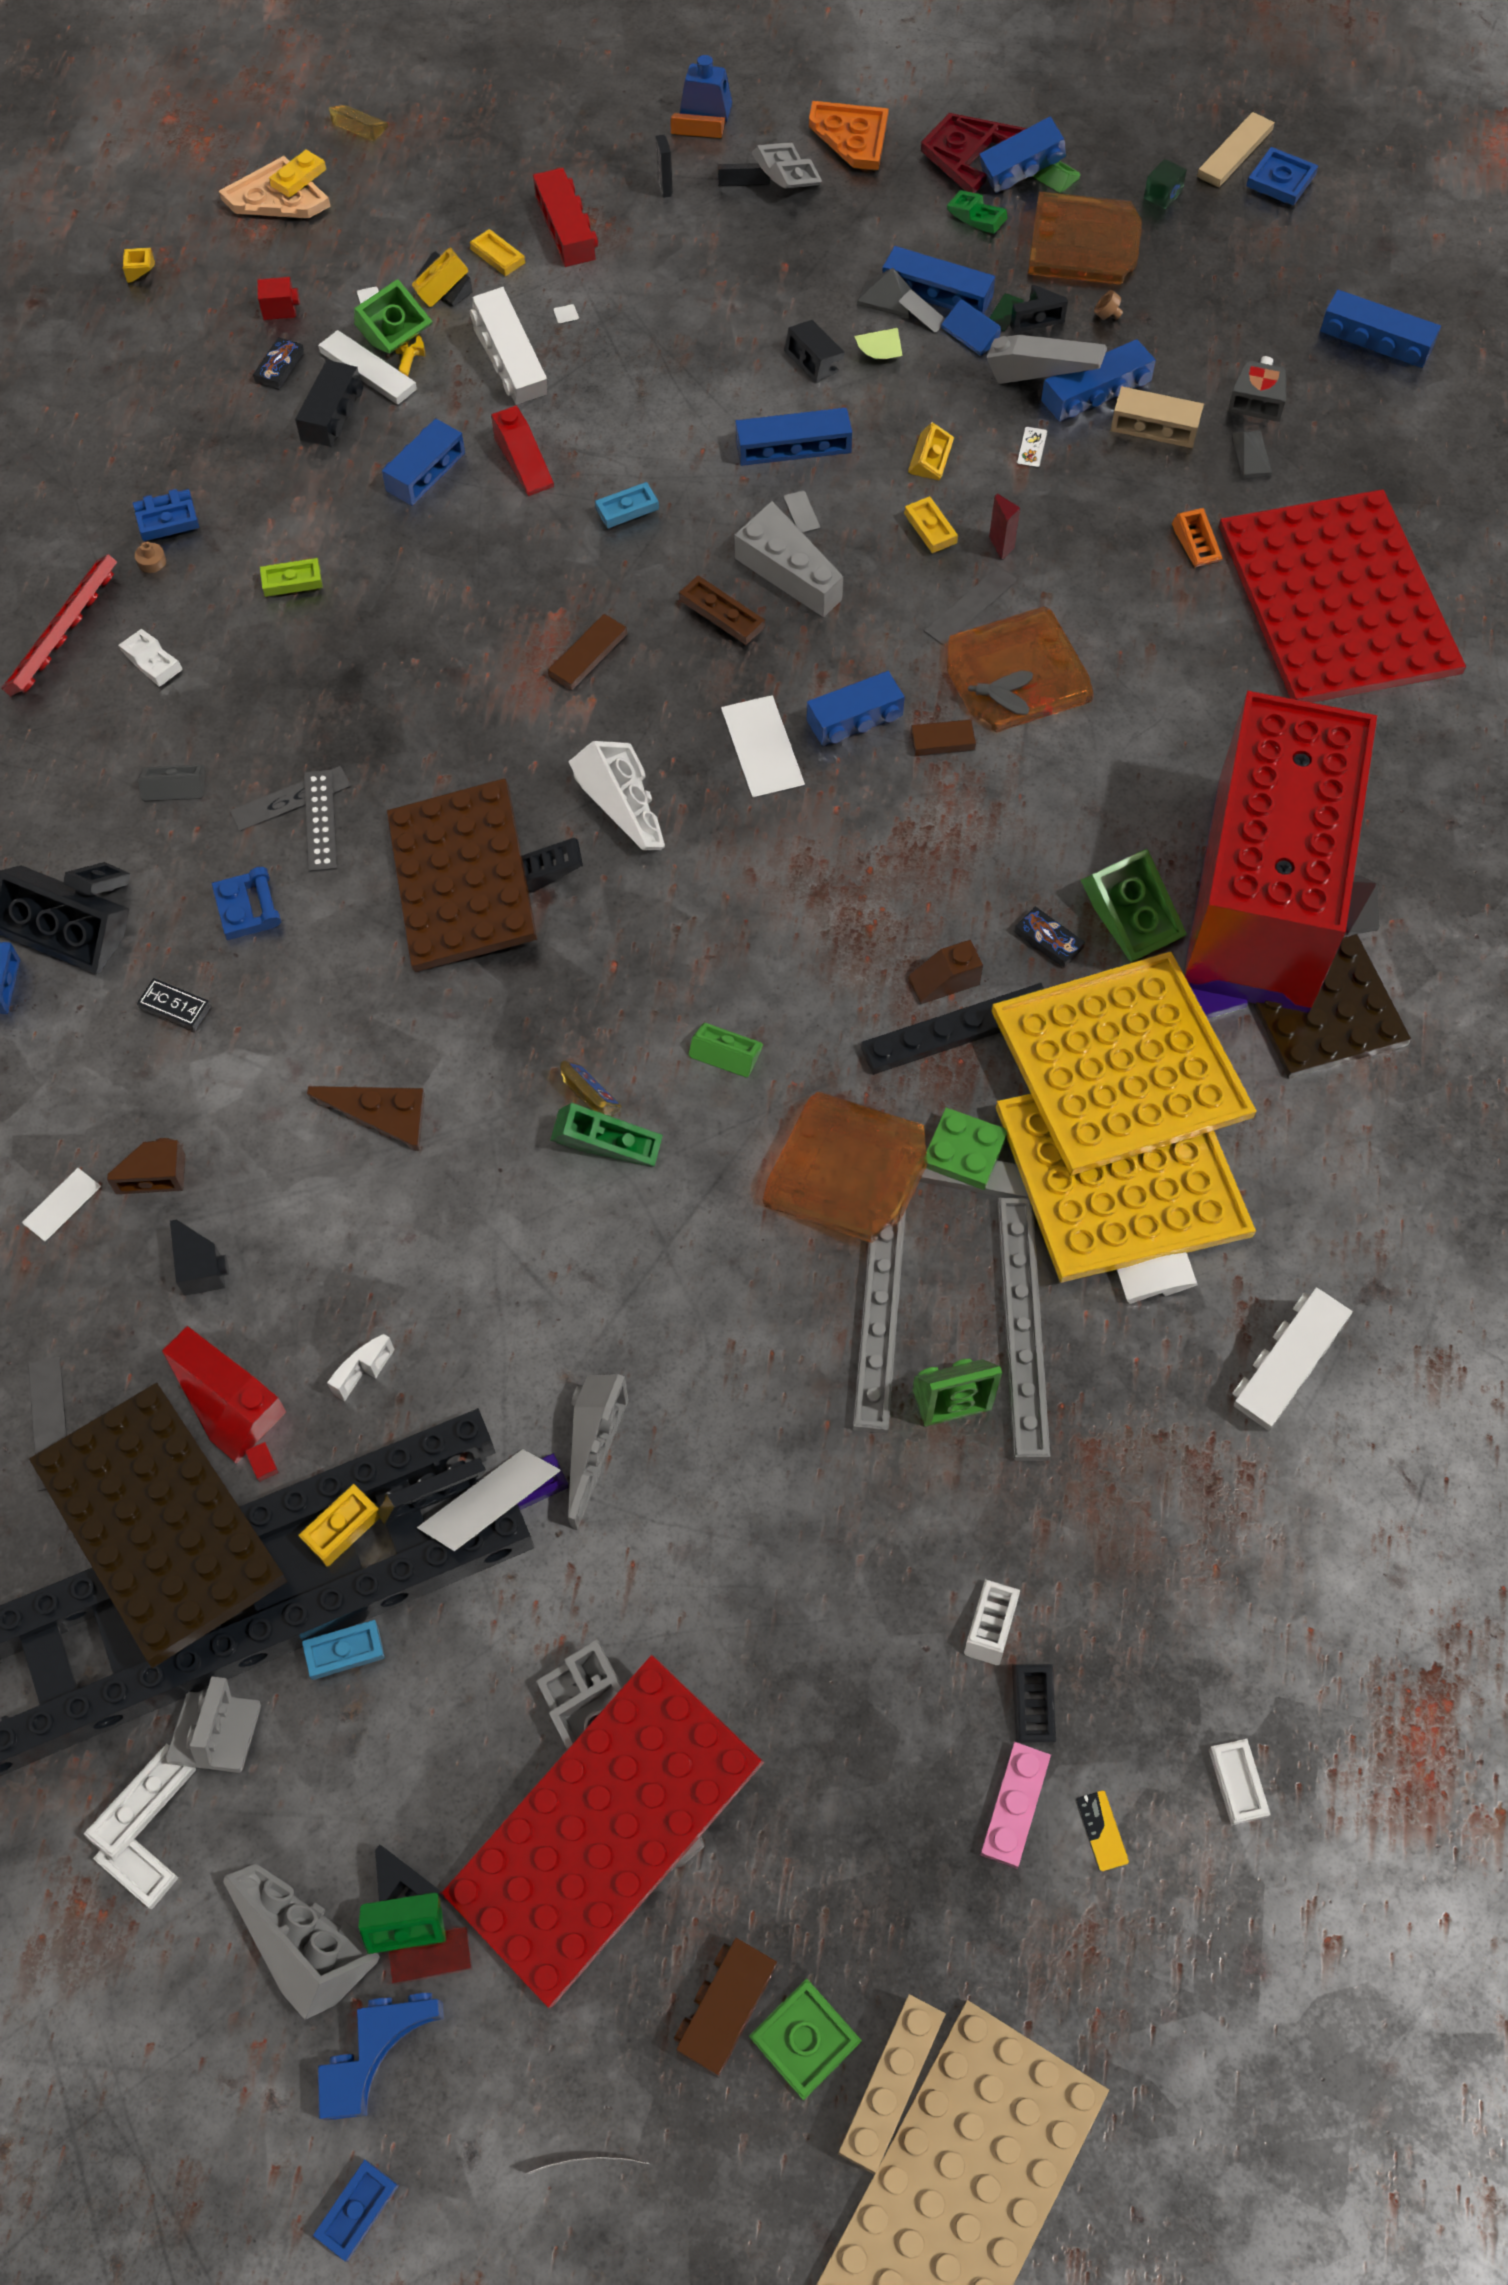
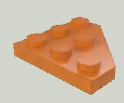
[809,101,889,170]

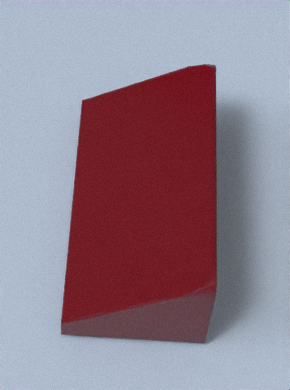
[989,494,1021,560]

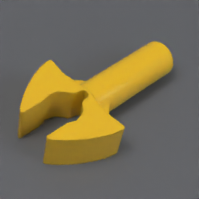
[395,334,425,377]

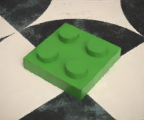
[922,1108,1007,1190]

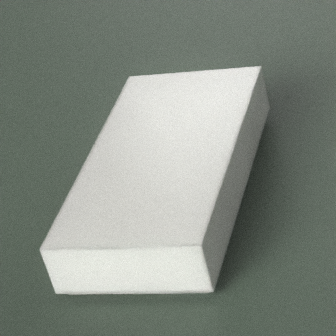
[1209,1739,1271,1825]
[93,1839,179,1910]

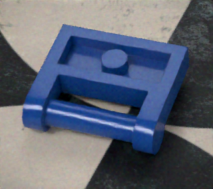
[212,867,281,941]

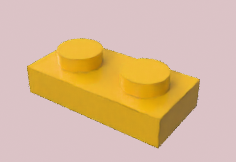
[269,149,327,198]
[904,496,958,553]

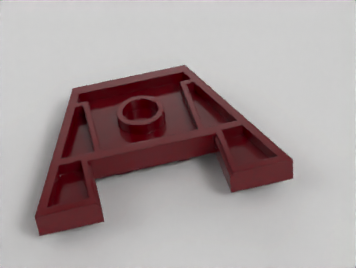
[920,113,1027,193]

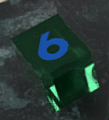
[1144,159,1187,209]

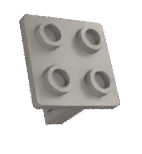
[166,1676,261,1773]

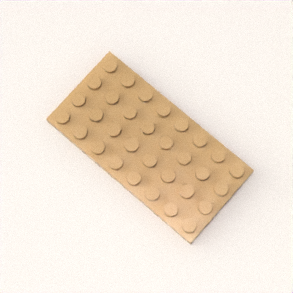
[816,2000,1109,2285]

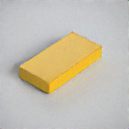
[469,229,525,277]

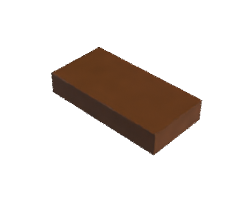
[911,719,976,756]

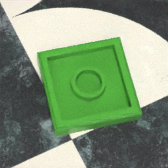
[749,1979,862,2101]

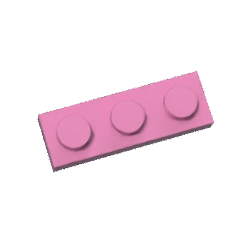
[980,1742,1051,1869]

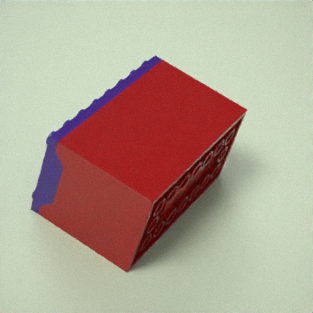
[1183,690,1378,1013]

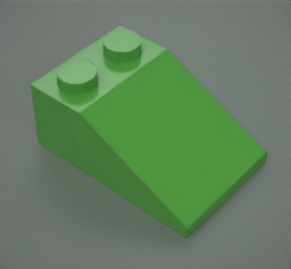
[1081,849,1187,962]
[912,1359,1002,1427]

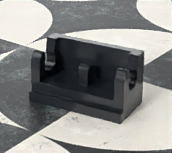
[784,320,845,383]

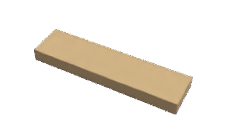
[1197,112,1275,187]

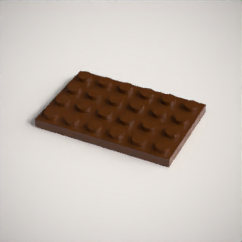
[387,778,538,972]

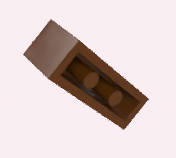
[674,1937,777,2078]

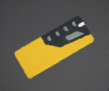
[1077,1790,1129,1871]

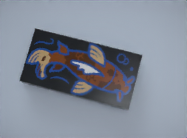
[253,337,304,389]
[1014,906,1085,968]

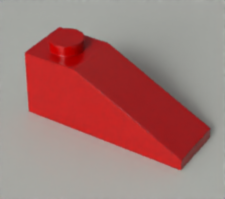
[491,405,554,496]

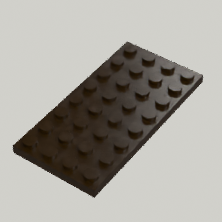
[29,1382,287,1669]

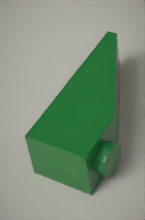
[550,1103,663,1167]

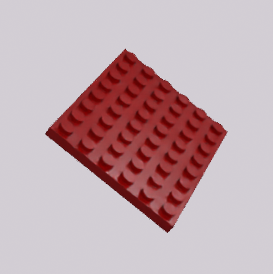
[1218,489,1466,703]

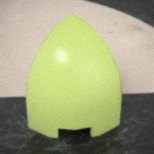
[855,328,903,359]

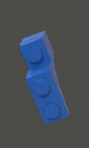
[318,1993,444,2121]

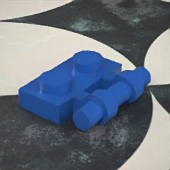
[133,489,200,541]

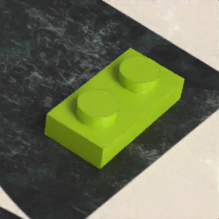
[260,558,323,597]

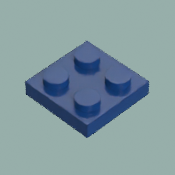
[1246,147,1318,206]

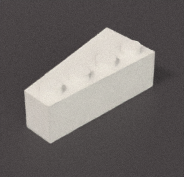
[470,287,547,405]
[1233,1287,1353,1431]

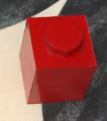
[257,277,300,320]

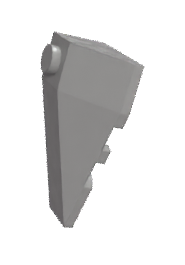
[987,335,1107,384]
[568,1374,629,1530]
[223,1864,380,2020]

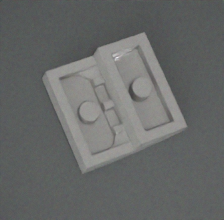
[752,142,822,189]

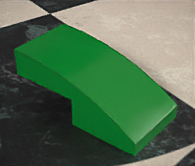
[947,190,1008,234]

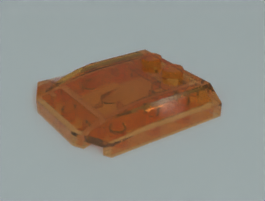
[1028,191,1142,284]
[947,606,1094,733]
[763,1092,928,1243]

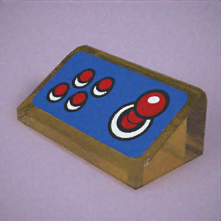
[560,1061,622,1117]

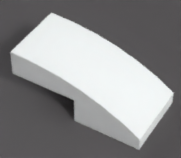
[118,629,183,687]
[1117,1252,1198,1304]
[327,1334,395,1401]

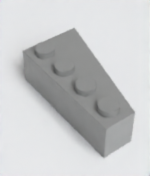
[734,501,843,617]

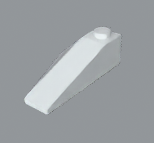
[568,741,665,850]

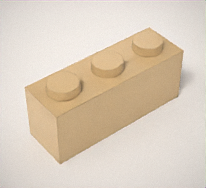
[1110,386,1204,449]

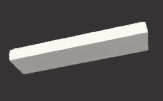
[318,330,417,405]

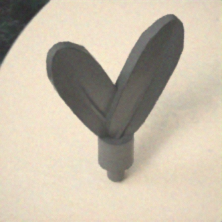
[968,671,1033,715]

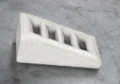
[964,1579,1021,1665]

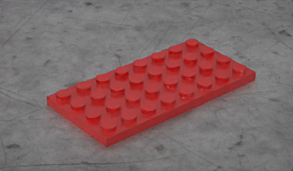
[442,1655,765,2008]

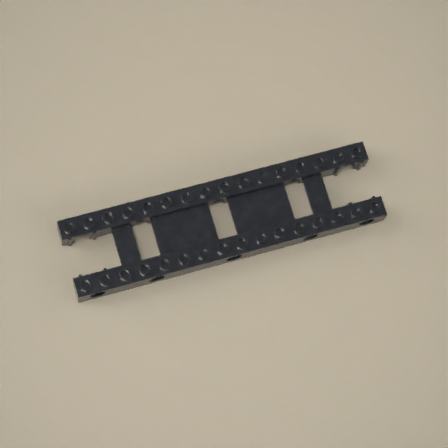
[0,1408,535,1776]

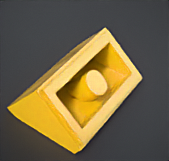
[412,247,468,307]
[908,422,954,480]
[298,1484,380,1567]

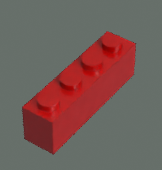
[533,168,598,267]

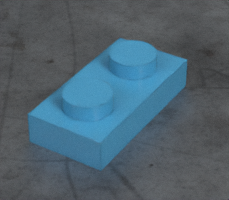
[595,482,659,529]
[302,1620,385,1680]

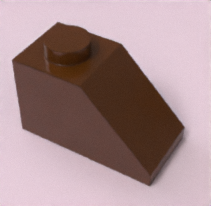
[908,939,983,1004]
[107,1138,186,1195]

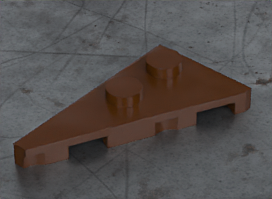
[307,1086,425,1151]

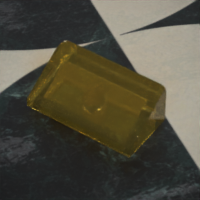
[329,105,388,141]

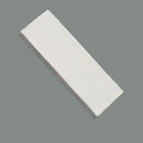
[84,1744,196,1861]

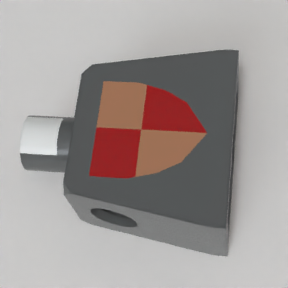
[1227,356,1286,422]

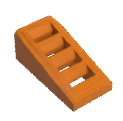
[1172,508,1223,568]

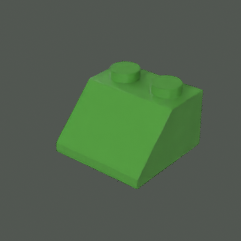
[354,279,433,354]

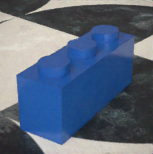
[979,116,1066,194]
[382,418,466,506]
[806,671,905,747]

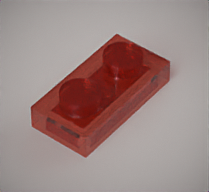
[389,1927,473,1985]

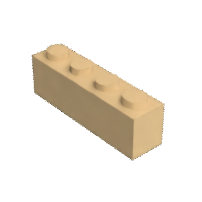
[837,1994,946,2174]

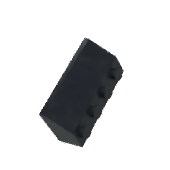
[0,865,129,974]

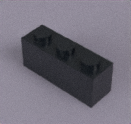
[295,360,363,447]

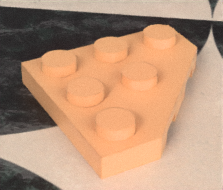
[219,156,331,218]

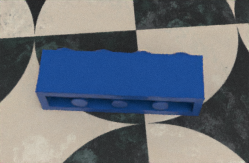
[882,246,995,314]
[1320,289,1441,368]
[1041,339,1156,422]
[735,407,852,466]

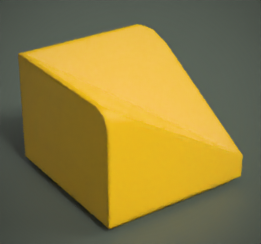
[123,248,155,283]

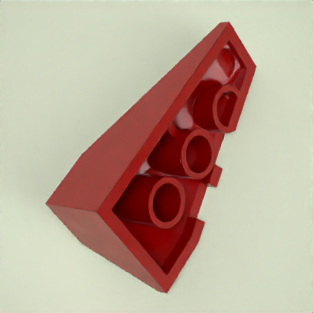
[162,1326,286,1464]

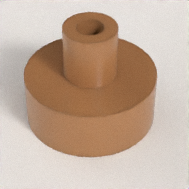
[1094,290,1123,320]
[135,542,166,573]

